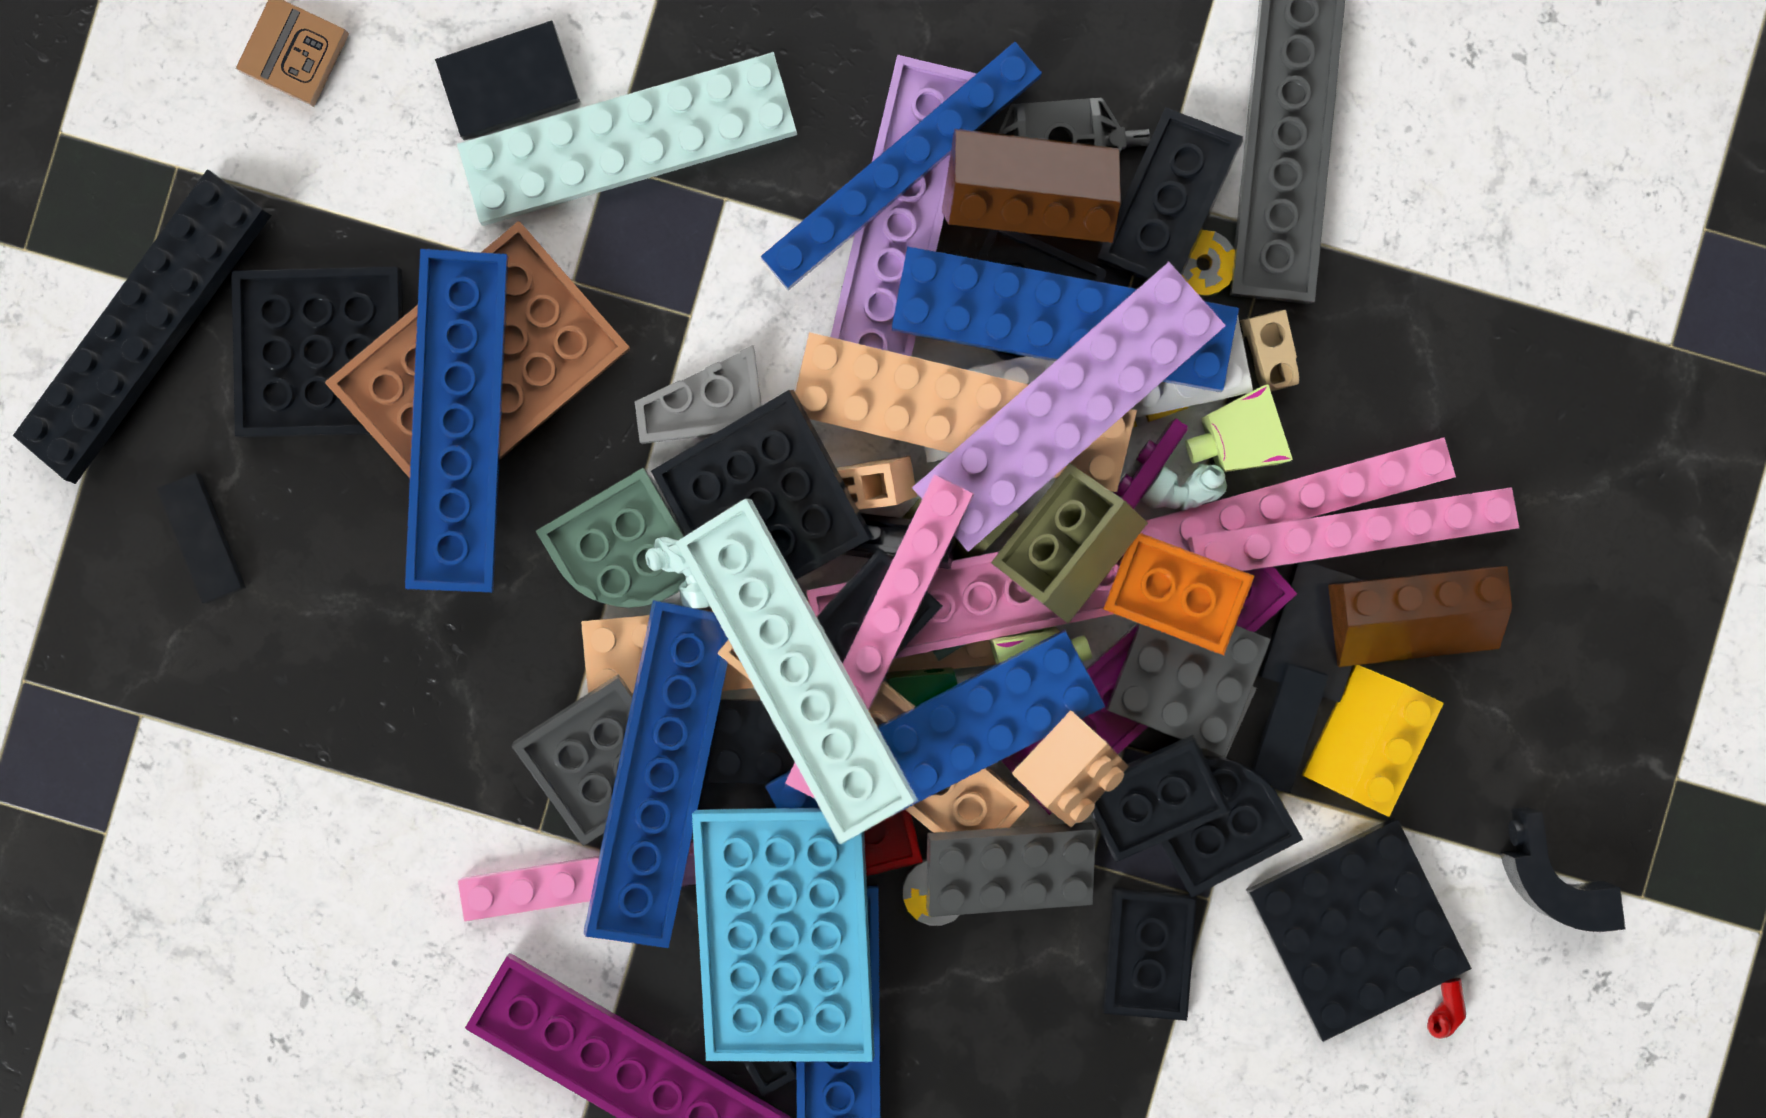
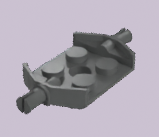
[998,97,1150,154]

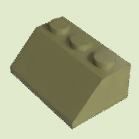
[991,463,1148,624]

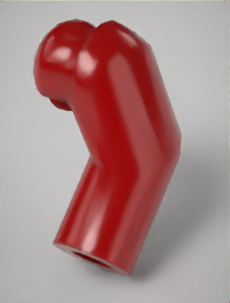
[1427,977,1466,1039]

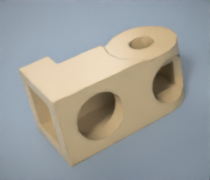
[1240,310,1299,392]

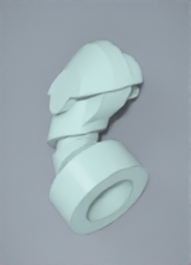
[1141,464,1227,511]
[645,537,710,608]

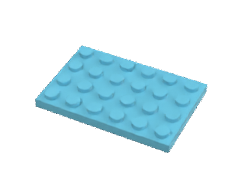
[692,808,875,1062]

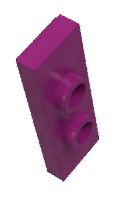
[1113,418,1188,509]

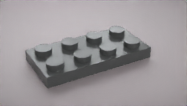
[926,822,1096,917]

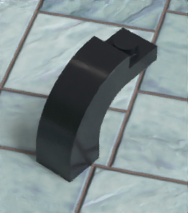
[1500,807,1626,932]

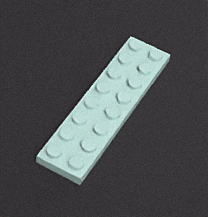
[457,52,797,226]
[676,498,918,844]

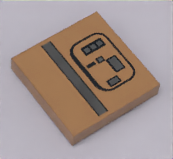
[236,0,349,107]

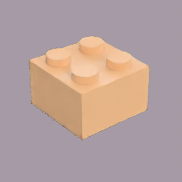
[1012,711,1129,827]

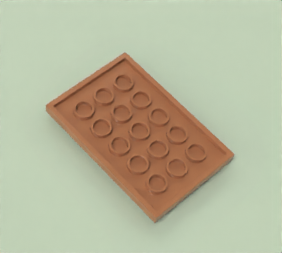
[325,221,630,478]

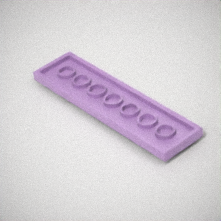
[830,55,976,356]
[912,262,1226,552]

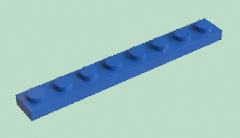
[761,42,1042,291]

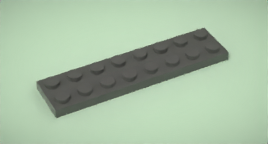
[1229,0,1345,304]

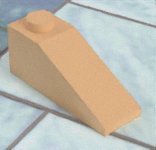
[836,456,917,510]

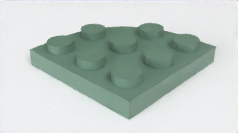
[536,468,686,608]

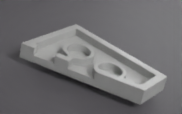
[635,345,761,444]

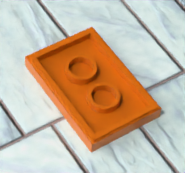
[1103,533,1254,655]

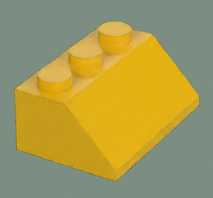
[1301,665,1444,817]

